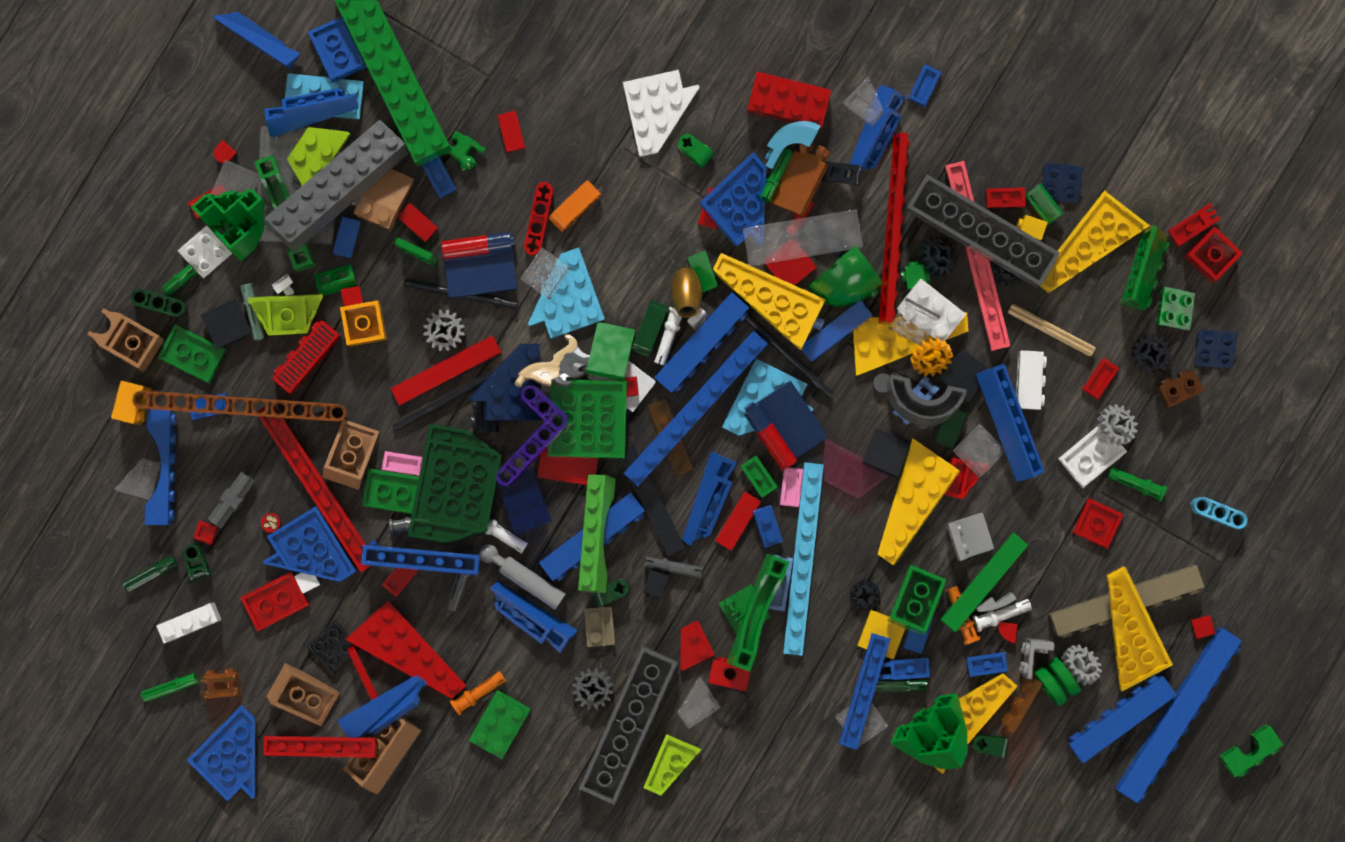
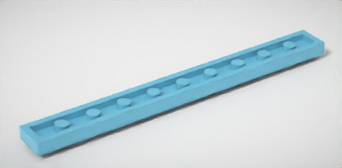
[783,462,824,656]

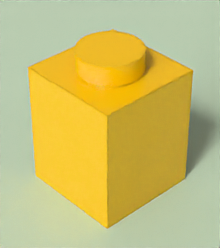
[1016,215,1048,241]

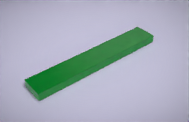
[940,533,1028,632]

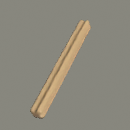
[1008,304,1096,356]

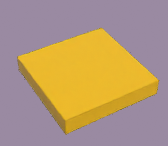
[857,610,905,660]

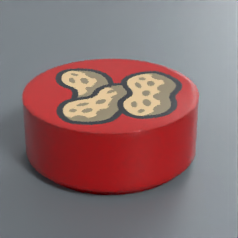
[261,513,281,532]

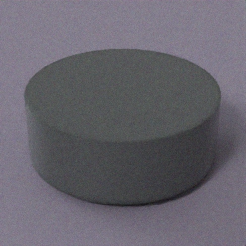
[873,373,890,393]

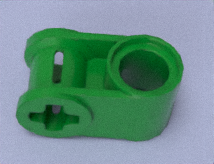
[678,134,714,168]

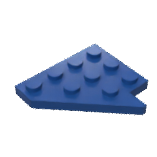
[699,153,766,246]
[263,506,357,582]
[187,705,256,801]

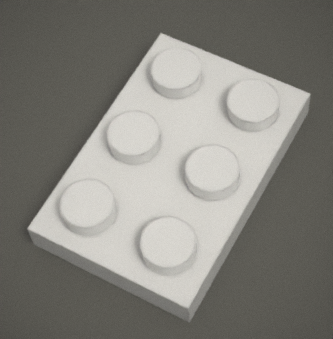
[896,278,966,341]

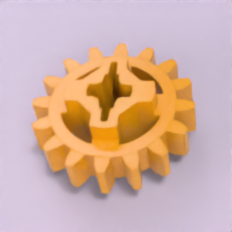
[910,337,953,376]

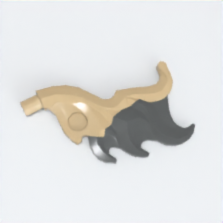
[515,333,590,387]

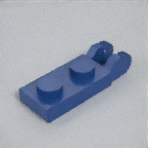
[878,657,930,680]

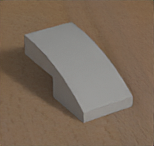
[975,592,1017,612]

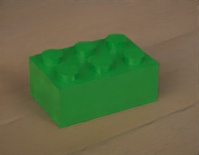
[887,565,947,636]

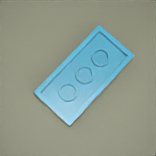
[285,73,364,120]

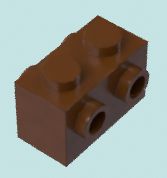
[1156,369,1204,408]

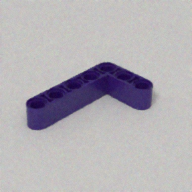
[496,385,569,486]

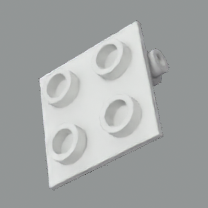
[178,225,232,278]

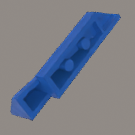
[213,12,301,70]
[850,85,906,175]
[265,88,359,137]
[682,451,737,545]
[490,581,577,653]
[338,676,427,738]

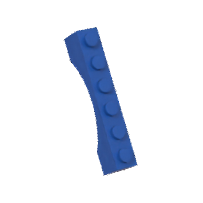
[145,409,177,525]

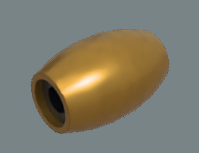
[671,268,702,318]

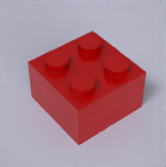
[1184,227,1243,283]

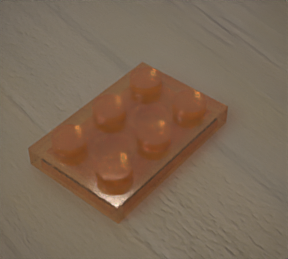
[1001,678,1043,734]

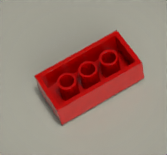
[747,71,831,130]

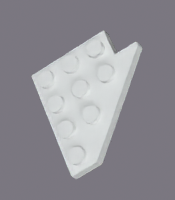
[623,70,699,157]

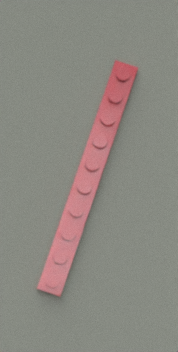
[945,161,1010,351]

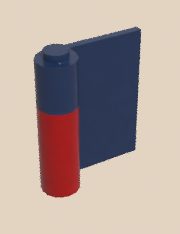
[441,232,517,299]
[743,380,828,470]

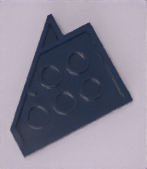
[469,344,541,421]

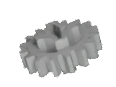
[423,310,465,351]
[1097,404,1138,446]
[1061,645,1102,685]

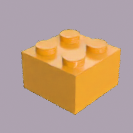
[340,301,387,347]
[111,381,152,425]

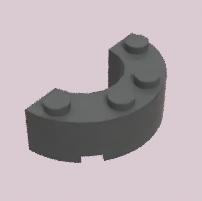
[887,375,967,426]

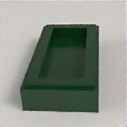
[934,410,967,449]

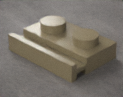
[584,606,615,647]

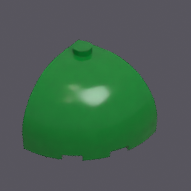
[807,246,882,308]

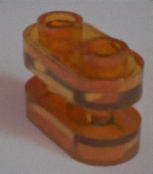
[200,668,241,699]

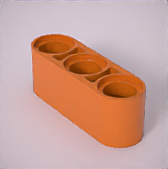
[548,180,601,232]

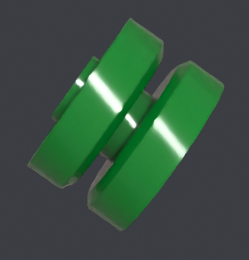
[1034,657,1081,707]

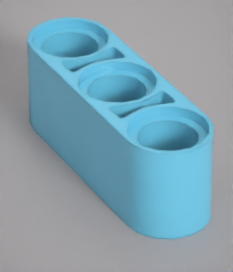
[1190,497,1247,529]

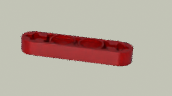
[524,182,553,256]

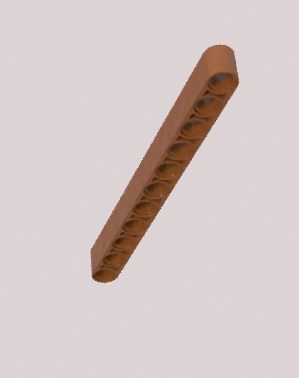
[132,391,346,421]

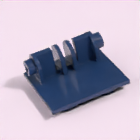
[1042,163,1084,203]
[1194,330,1238,368]

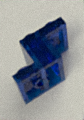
[497,467,552,535]

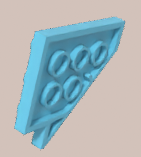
[528,248,605,339]
[722,359,814,436]

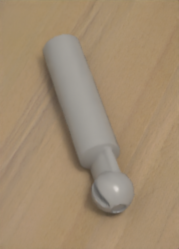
[479,544,565,609]

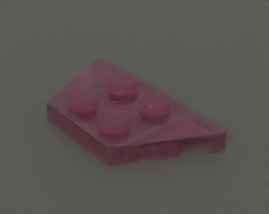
[824,439,889,499]

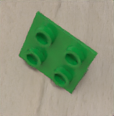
[1156,286,1195,331]
[719,584,771,635]

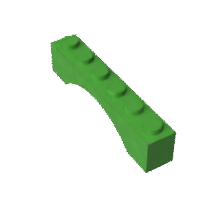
[578,475,616,593]

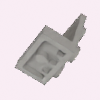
[946,513,994,561]
[1020,638,1054,680]

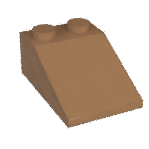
[354,169,414,231]
[322,419,379,490]
[266,663,340,726]

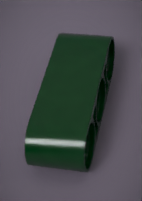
[131,289,188,318]
[631,300,669,358]

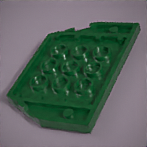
[408,424,502,544]

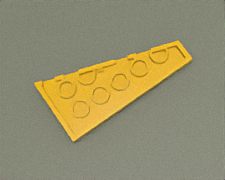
[1040,191,1150,293]
[713,253,825,350]
[853,312,968,376]
[878,439,960,566]
[1107,567,1173,692]
[935,673,1017,774]

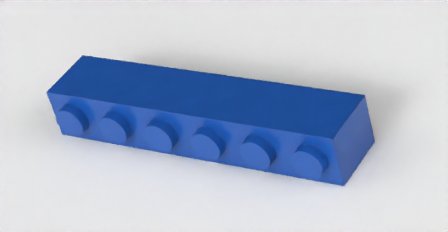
[654,293,749,394]
[976,364,1045,482]
[539,493,645,581]
[361,545,481,575]
[1067,675,1176,763]

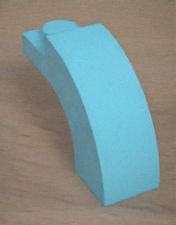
[765,121,820,169]

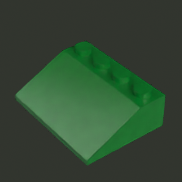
[1120,225,1169,311]

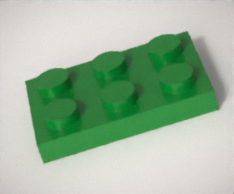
[469,690,531,759]

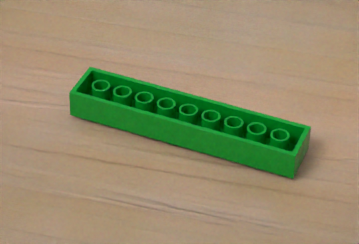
[334,0,452,167]

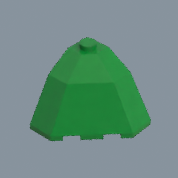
[191,189,264,261]
[891,693,967,770]

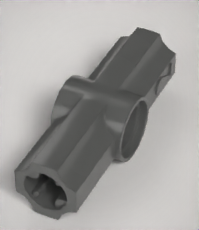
[208,472,255,528]

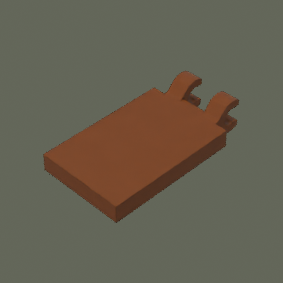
[770,144,830,217]

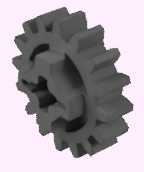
[572,668,613,710]

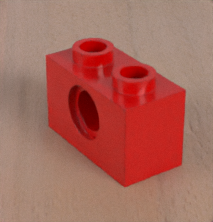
[708,657,751,691]

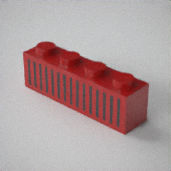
[272,320,342,394]

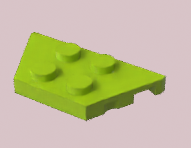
[287,127,351,186]
[248,293,323,336]

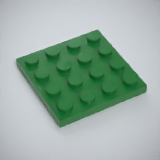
[548,379,627,458]

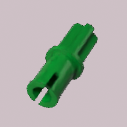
[162,264,197,296]

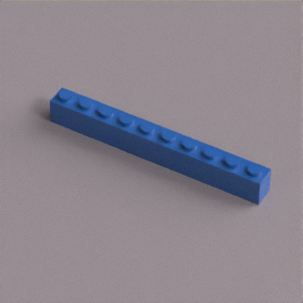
[624,331,767,487]
[1115,627,1242,803]

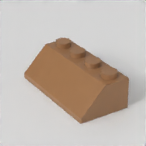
[343,716,421,795]

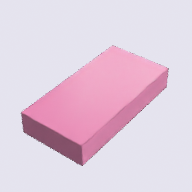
[382,451,423,476]
[780,467,803,507]

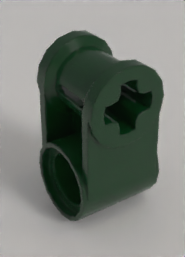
[183,544,211,582]
[593,579,630,608]
[970,734,1009,758]

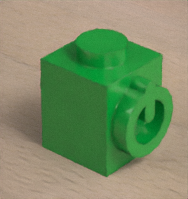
[900,262,930,291]

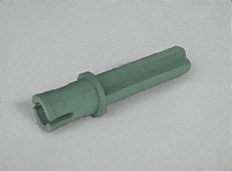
[240,283,264,341]

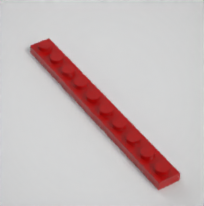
[878,132,909,324]
[257,406,372,572]

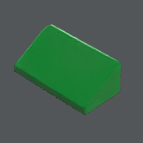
[687,250,718,293]
[314,264,357,296]

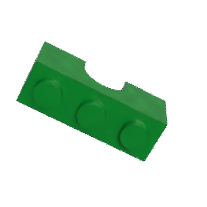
[1218,724,1283,778]

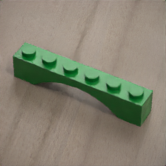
[254,155,316,272]
[727,554,790,671]

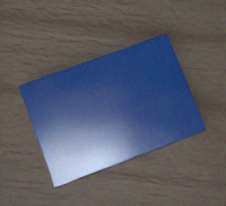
[308,17,367,83]

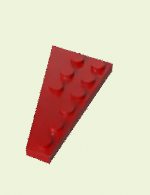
[345,601,466,699]

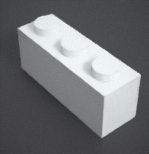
[1016,351,1046,410]
[157,603,221,643]

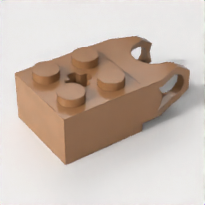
[87,308,164,372]

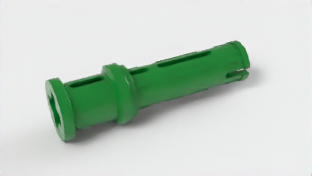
[1107,467,1167,502]

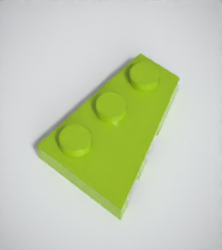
[643,734,702,795]

